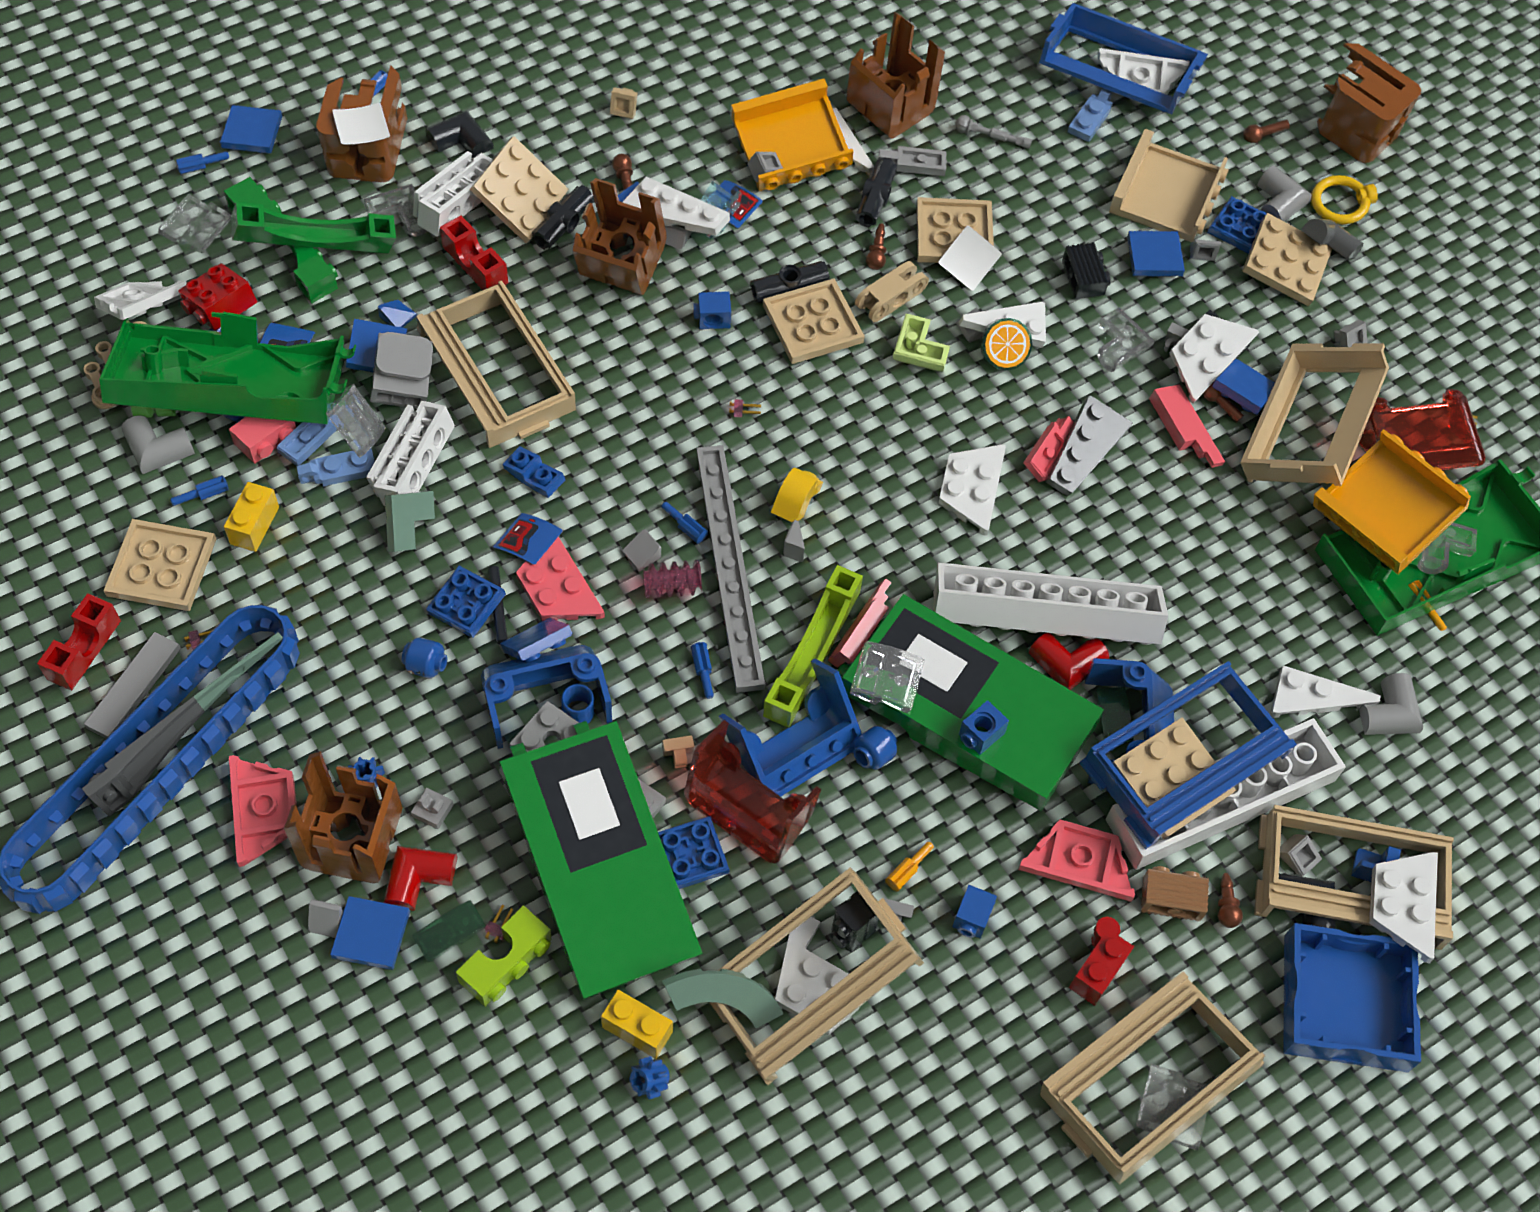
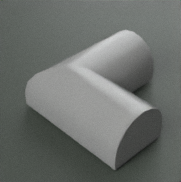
[1257,165,1312,222]
[122,416,195,474]
[1359,673,1423,735]

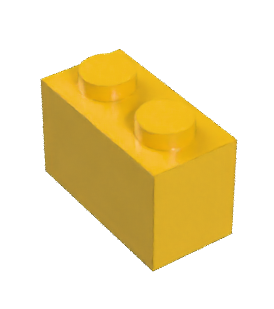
[224,482,279,552]
[601,990,673,1059]

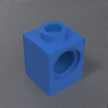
[693,291,731,329]
[959,700,1009,755]
[952,885,997,939]

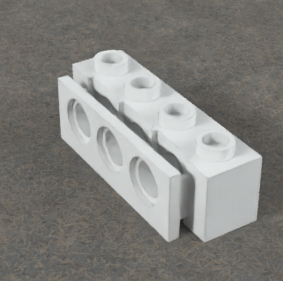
[413,151,493,237]
[366,401,455,506]

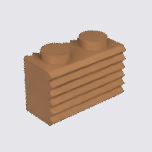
[1141,866,1209,922]

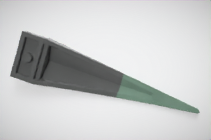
[82,632,283,817]

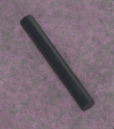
[488,566,508,645]

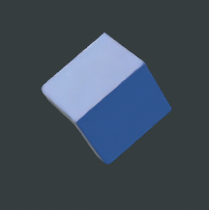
[1351,846,1401,883]

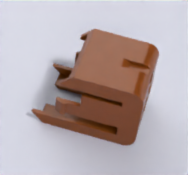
[847,12,945,139]
[1317,43,1421,163]
[316,65,407,183]
[573,178,667,295]
[284,751,403,883]

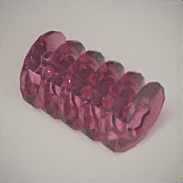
[643,560,702,599]

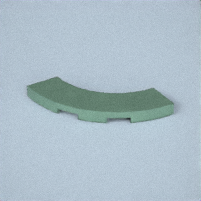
[662,969,784,1028]

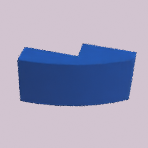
[502,446,565,498]

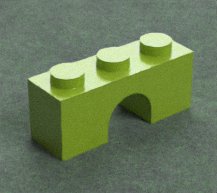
[456,905,552,1007]

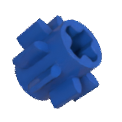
[348,757,385,788]
[630,1056,670,1100]

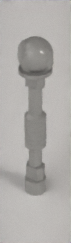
[955,115,1032,149]

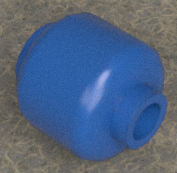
[401,637,448,679]
[853,726,897,770]

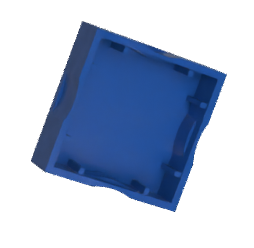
[1283,923,1421,1072]

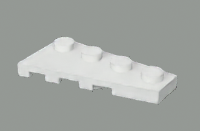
[623,177,730,236]

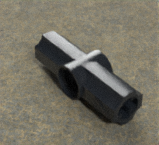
[856,157,897,227]
[532,185,594,250]
[750,261,830,303]

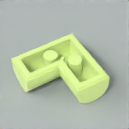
[893,314,950,372]

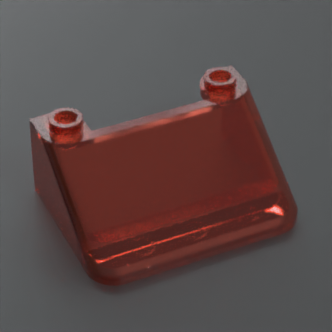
[1359,389,1486,470]

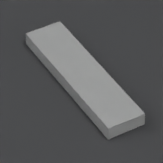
[84,632,181,739]

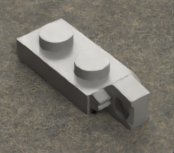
[878,146,947,176]

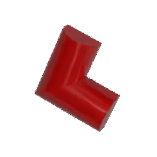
[1028,633,1109,690]
[384,846,458,911]

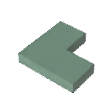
[385,491,435,552]

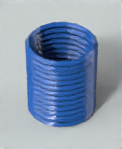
[561,684,594,724]

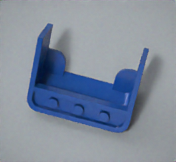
[481,645,612,749]
[719,658,862,798]
[1085,658,1174,784]

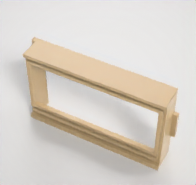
[416,280,576,448]
[1240,343,1389,486]
[1254,805,1454,950]
[710,867,924,1085]
[1040,971,1265,1185]

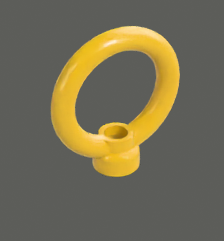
[1311,175,1378,224]

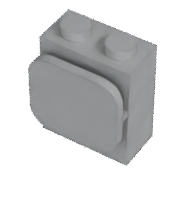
[370,332,433,409]

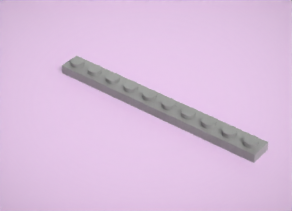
[696,445,765,693]

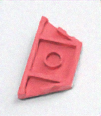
[516,537,605,621]
[229,755,297,867]
[1018,819,1135,902]

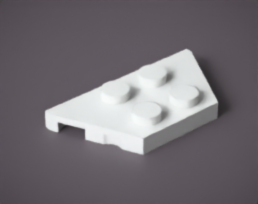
[1097,48,1190,95]
[94,281,187,320]
[1169,314,1259,404]
[938,445,1006,536]
[1369,852,1438,963]

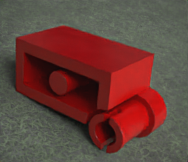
[1069,917,1134,1006]

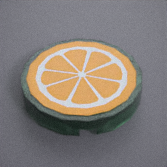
[980,318,1032,370]

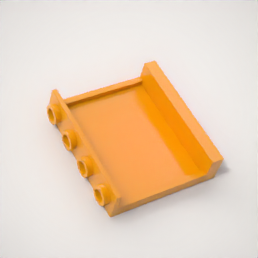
[731,78,853,191]
[1313,429,1471,574]

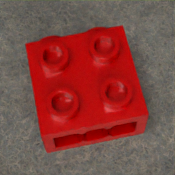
[178,263,258,331]

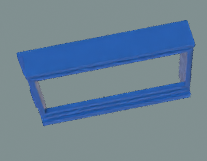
[1039,3,1208,114]
[1079,661,1297,849]

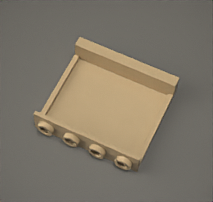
[1109,129,1229,242]

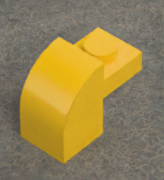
[771,467,823,522]

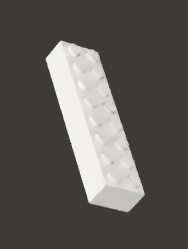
[934,562,1168,645]
[1105,718,1346,870]

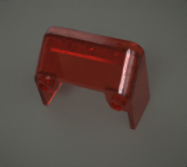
[684,720,821,864]

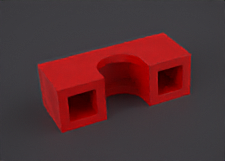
[440,215,508,290]
[37,593,121,691]

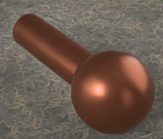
[1243,119,1290,143]
[1203,381,1244,423]

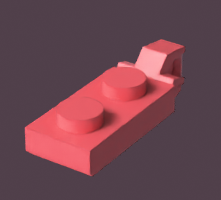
[1023,416,1074,482]

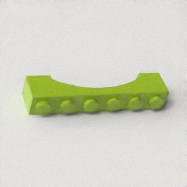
[763,565,863,728]

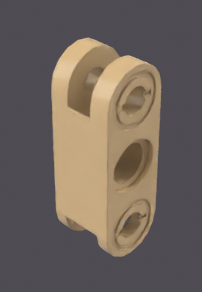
[855,261,929,322]

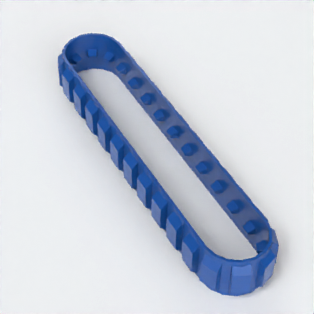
[0,605,300,914]

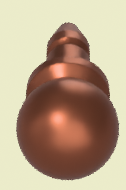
[612,153,633,190]
[866,223,887,270]
[1218,873,1243,928]

